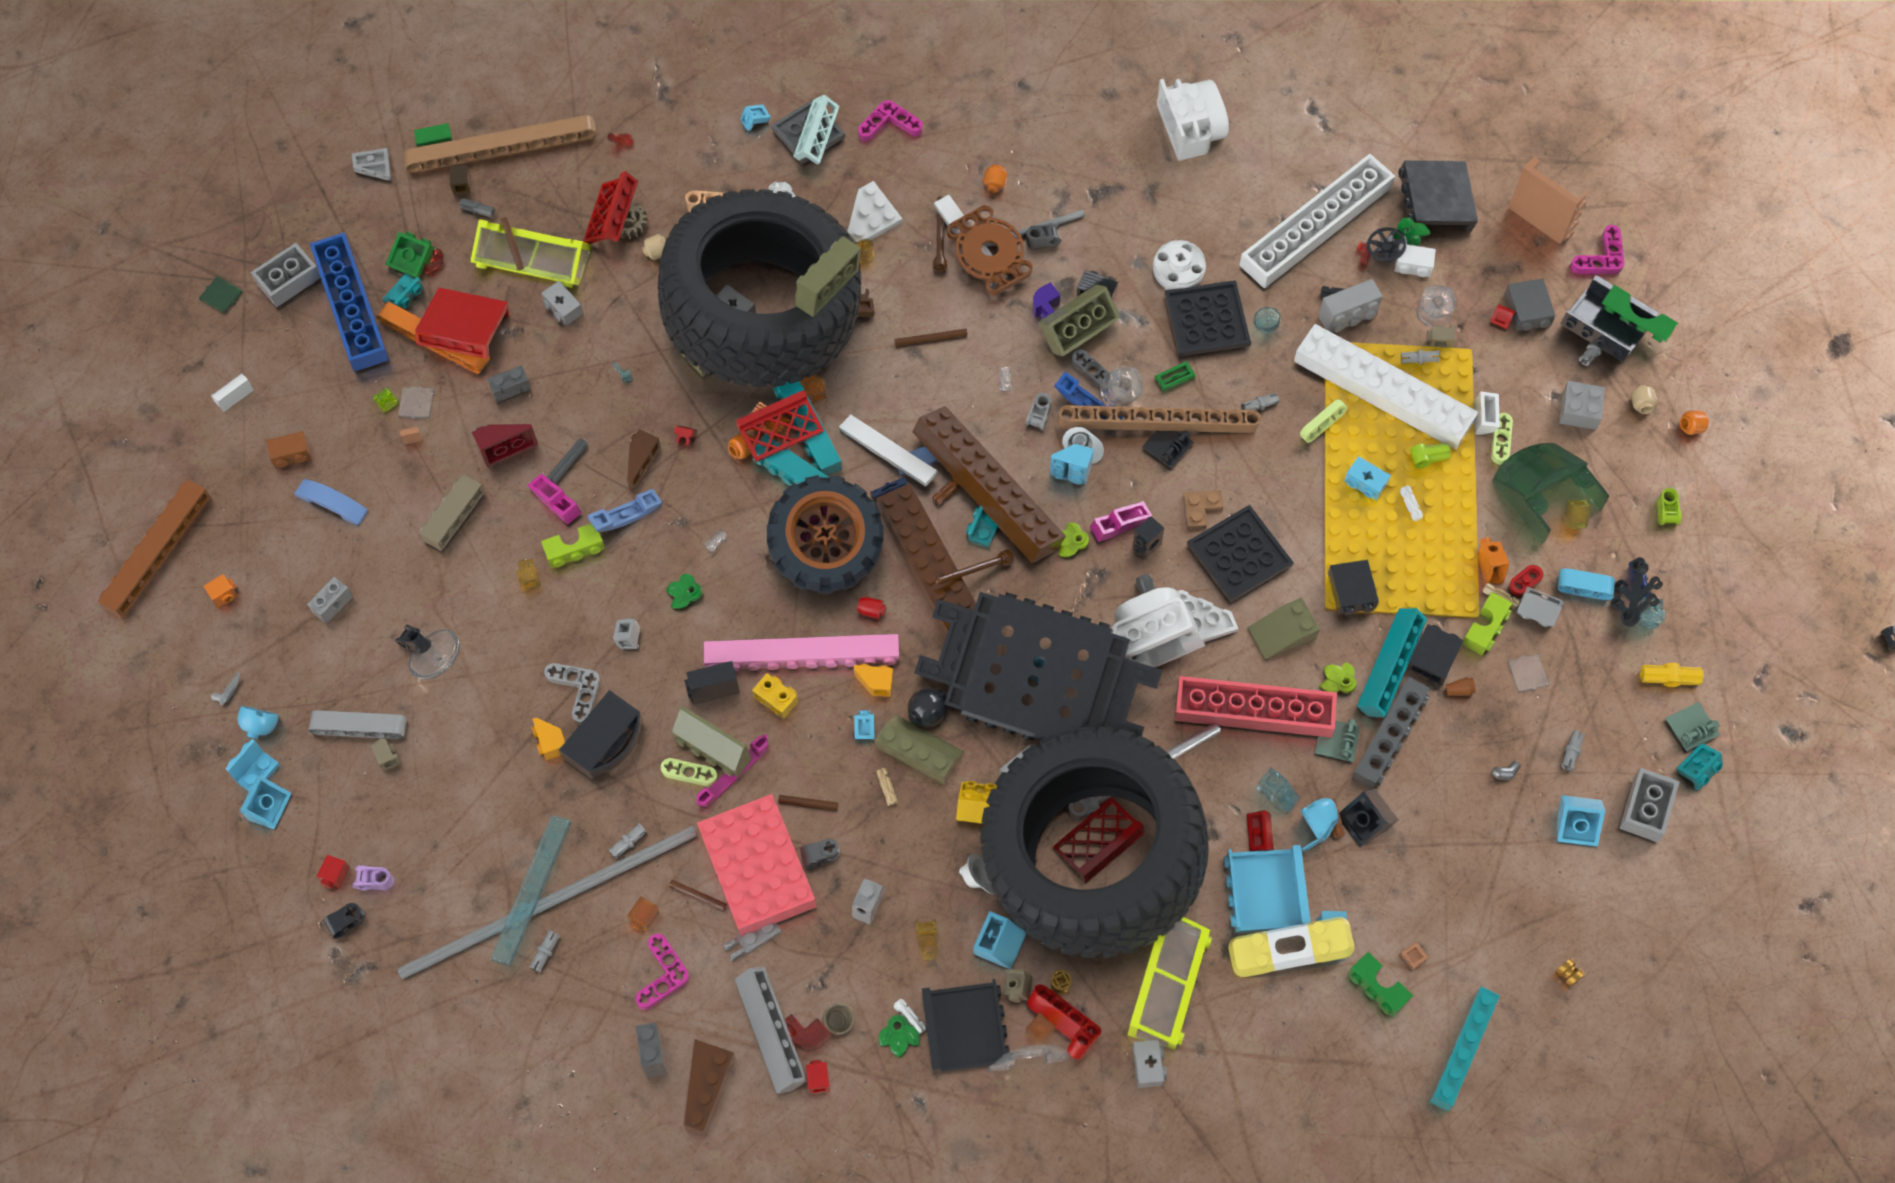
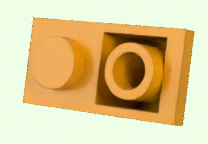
[854,664,893,697]
[531,718,565,760]

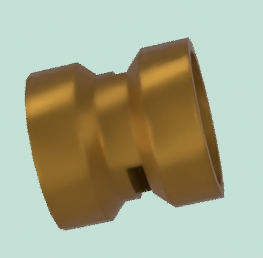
[1556,958,1585,987]
[1050,970,1072,995]

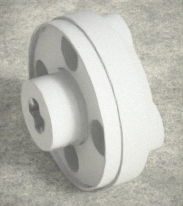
[1153,240,1206,290]

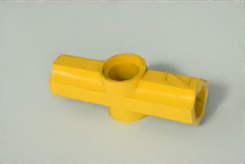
[1640,663,1704,687]

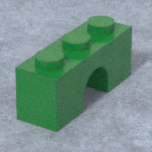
[1348,952,1414,1017]

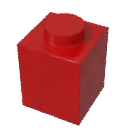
[316,855,350,889]
[806,1060,830,1094]

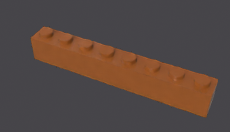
[98,479,211,618]

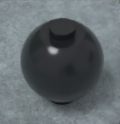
[908,688,947,727]

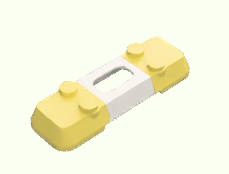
[1229,917,1355,977]

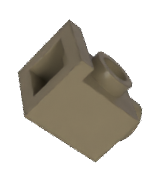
[1426,324,1455,348]
[371,738,402,772]
[1003,969,1033,1003]

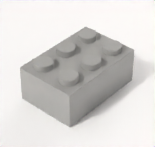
[251,243,321,308]
[1318,279,1383,333]
[1619,768,1680,842]

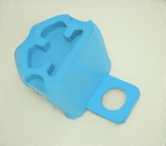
[1300,798,1339,852]

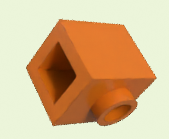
[203,574,238,608]

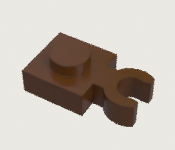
[857,289,875,317]

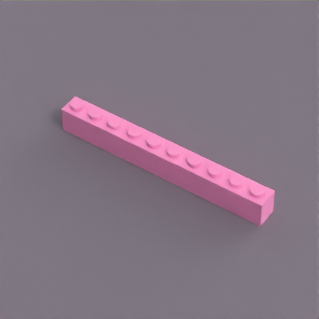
[704,634,899,671]

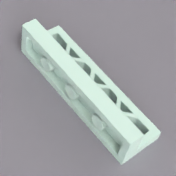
[793,95,839,164]

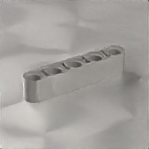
[308,710,407,739]

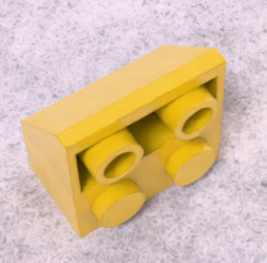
[956,781,997,824]

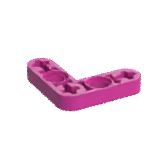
[858,100,923,141]
[1570,225,1625,274]
[635,934,689,1010]

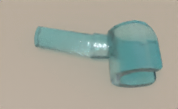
[612,362,633,382]

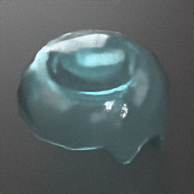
[1254,307,1281,334]

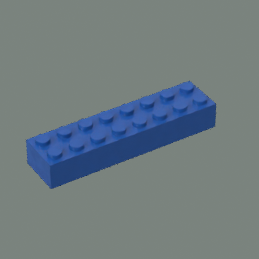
[310,232,389,372]

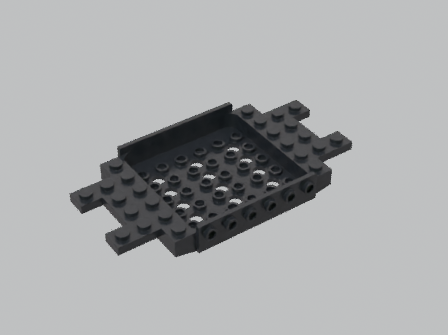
[914,592,1163,741]

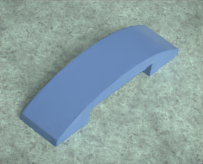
[294,479,368,526]
[587,489,662,532]

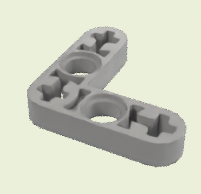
[544,663,601,725]

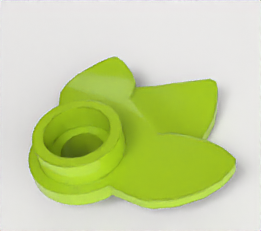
[1058,523,1090,557]
[1320,662,1357,694]

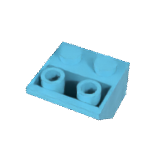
[1050,444,1094,485]
[973,911,1027,969]

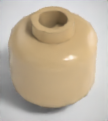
[642,234,667,260]
[1631,385,1658,414]

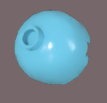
[237,706,279,739]

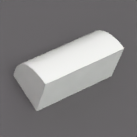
[211,374,254,412]
[1474,392,1500,435]

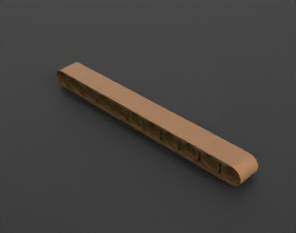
[404,115,596,173]
[1057,405,1261,433]

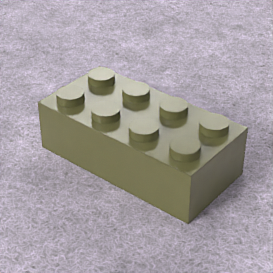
[795,236,861,317]
[1038,285,1121,356]

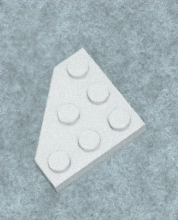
[848,181,902,246]
[1178,590,1239,642]

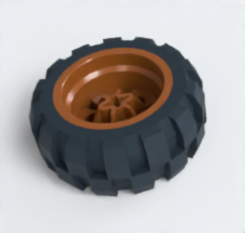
[767,475,884,594]

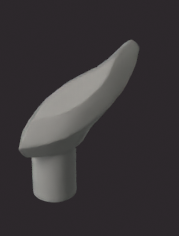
[211,672,240,705]

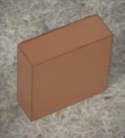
[400,426,423,445]
[1399,942,1429,971]

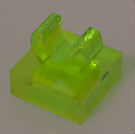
[372,387,399,413]

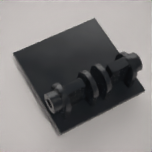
[1142,431,1194,468]

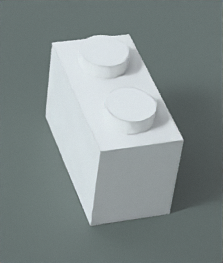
[1394,244,1436,277]

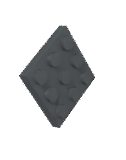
[771,99,845,164]

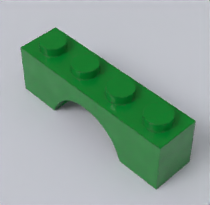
[1602,285,1679,343]

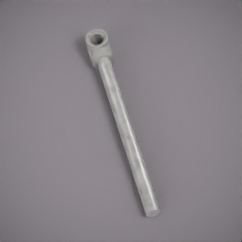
[1068,723,1221,821]

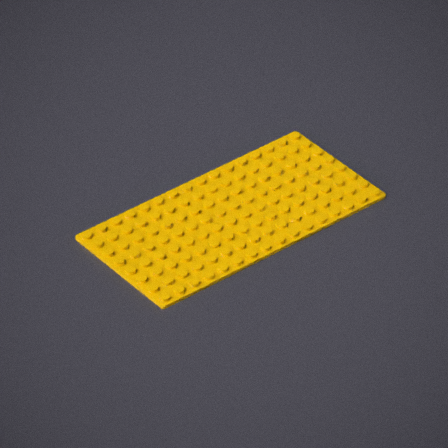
[1325,342,1479,618]

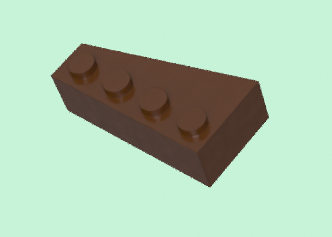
[684,1039,736,1137]

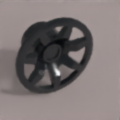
[1367,227,1407,262]

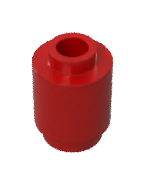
[857,596,886,619]

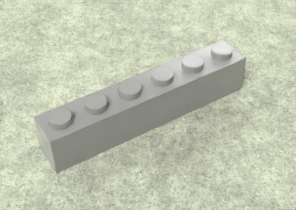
[735,967,807,1094]

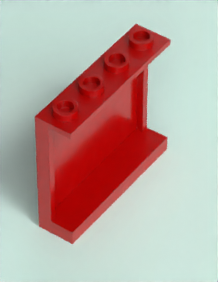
[415,287,509,359]

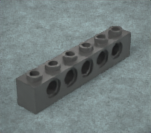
[1352,677,1430,789]

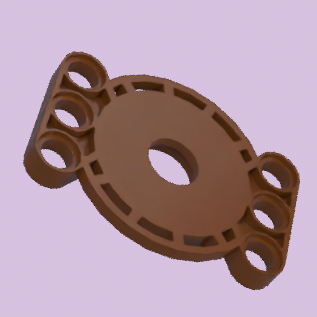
[947,205,1033,295]

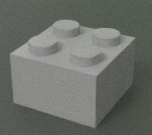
[1559,381,1605,430]

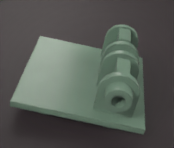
[1665,702,1720,752]
[1314,719,1361,762]

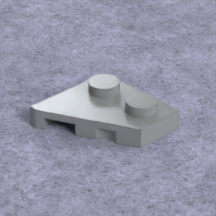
[352,148,391,180]

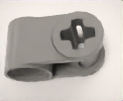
[1025,393,1051,431]

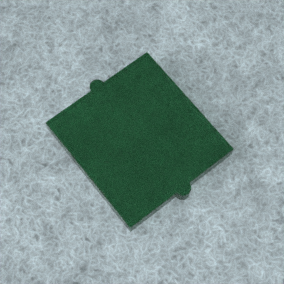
[199,276,243,314]

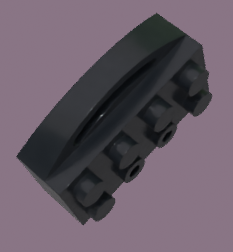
[559,690,643,780]

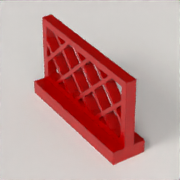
[583,171,638,244]
[736,390,824,462]
[1052,797,1145,884]

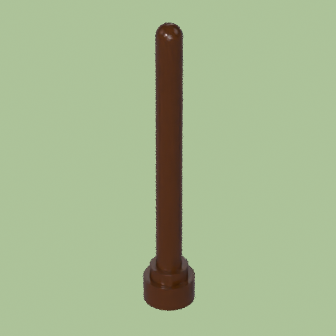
[933,196,947,272]
[935,549,1014,585]

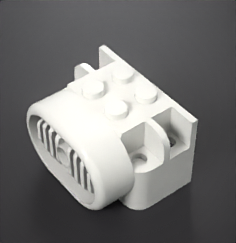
[1157,79,1229,161]
[1112,587,1205,668]

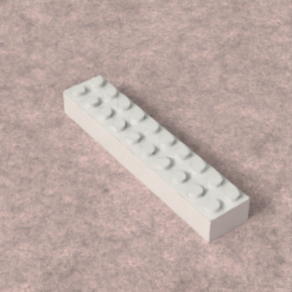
[1239,154,1395,289]
[1294,324,1478,450]

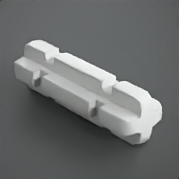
[1400,486,1423,521]
[894,999,927,1035]

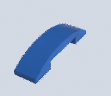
[1054,371,1123,420]

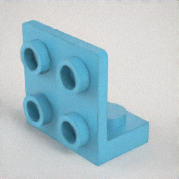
[226,739,280,792]

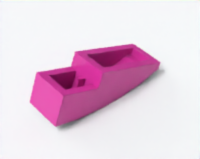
[527,473,582,525]
[1090,501,1152,542]

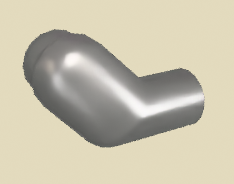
[1492,761,1521,780]

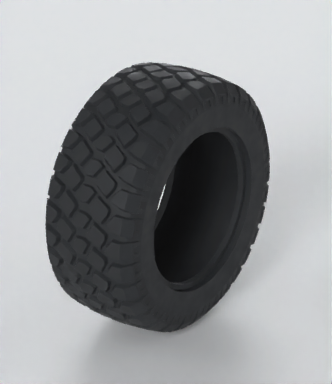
[658,189,862,387]
[981,726,1209,958]

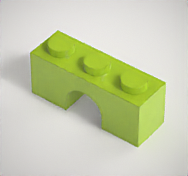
[541,524,605,568]
[1462,592,1512,655]

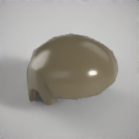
[822,1003,855,1035]

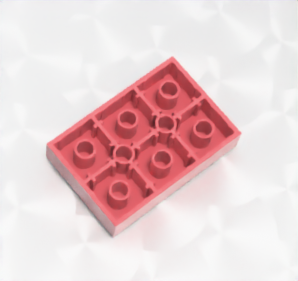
[697,794,817,937]

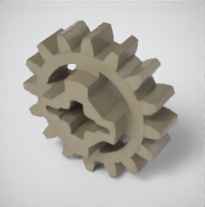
[621,202,648,239]

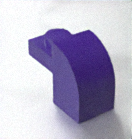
[1033,282,1061,319]

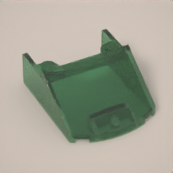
[1492,443,1609,544]

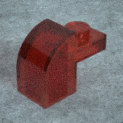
[785,1014,832,1051]

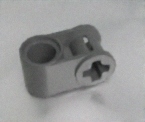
[1026,222,1062,249]
[800,839,840,869]

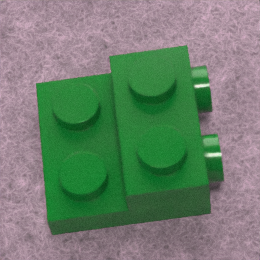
[385,231,435,278]

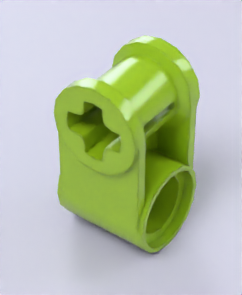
[1657,488,1682,525]

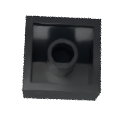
[1339,788,1399,847]

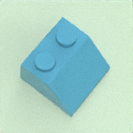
[1557,795,1605,846]

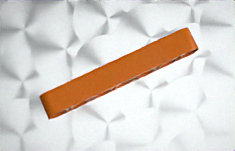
[376,302,490,374]

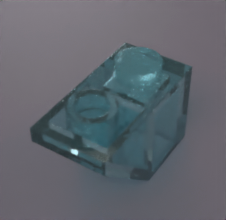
[1256,767,1300,814]

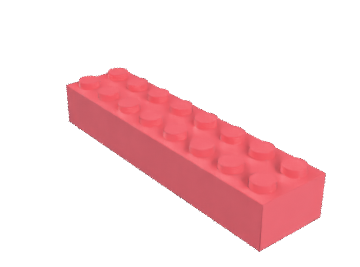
[1175,676,1337,738]

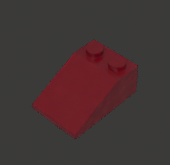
[472,424,538,467]

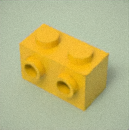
[752,673,798,720]

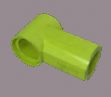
[1410,443,1451,468]

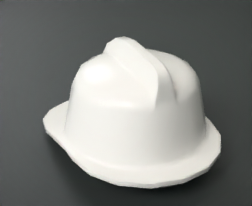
[1062,427,1104,464]
[959,854,995,895]

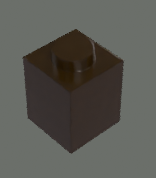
[449,165,471,195]

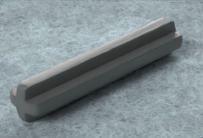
[547,438,588,484]

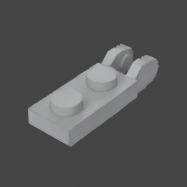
[723,923,782,961]

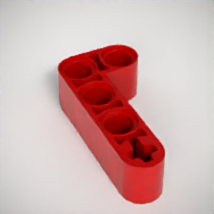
[1027,984,1102,1060]

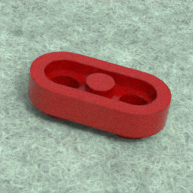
[1509,565,1544,596]

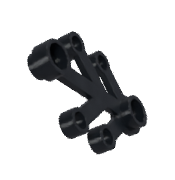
[1611,557,1663,627]

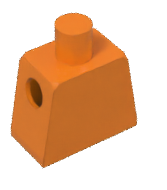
[1478,537,1509,585]

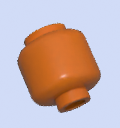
[983,164,1008,192]
[1680,410,1709,435]
[728,433,756,459]

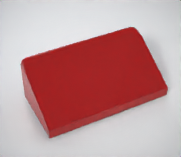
[1247,810,1274,852]

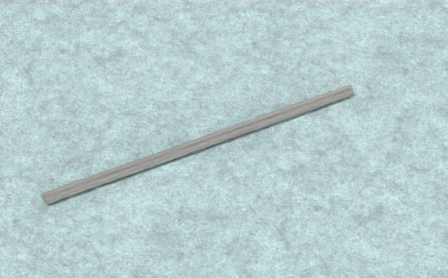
[398,826,697,979]

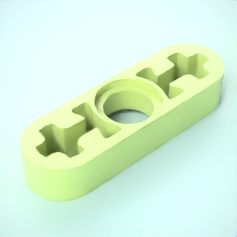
[1300,400,1347,443]
[1491,413,1513,465]
[661,758,718,787]

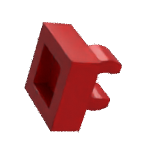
[1490,304,1515,329]
[674,425,697,445]

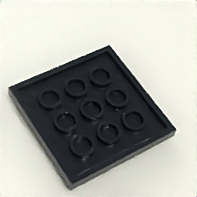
[1164,280,1251,357]
[1187,505,1294,603]

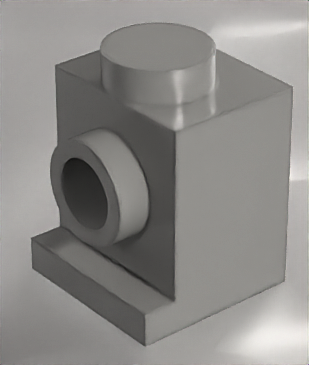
[613,618,641,650]

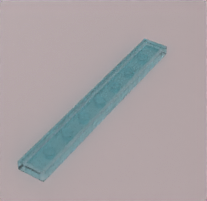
[491,815,571,966]

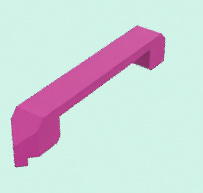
[696,735,768,807]

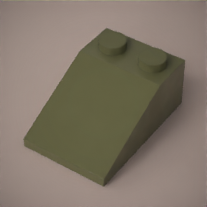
[1248,597,1320,661]

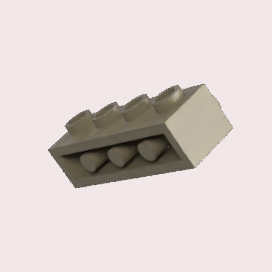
[420,474,485,551]

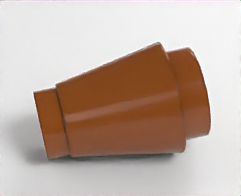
[1445,677,1476,696]

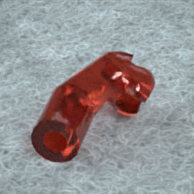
[607,132,634,146]
[1357,241,1371,266]
[424,248,444,273]

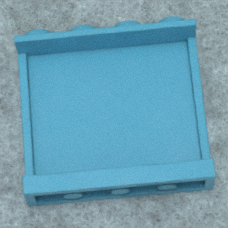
[1224,845,1310,933]

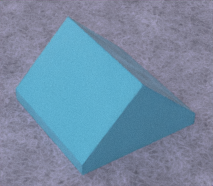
[240,775,292,829]

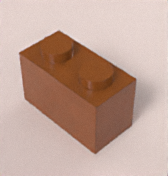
[266,431,312,468]

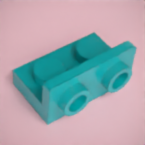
[382,273,423,309]
[966,505,998,549]
[1677,743,1723,790]

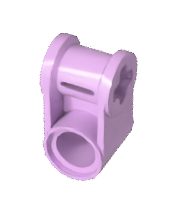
[352,866,394,891]

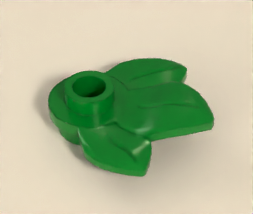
[1394,217,1430,246]
[666,574,702,609]
[879,1015,920,1057]

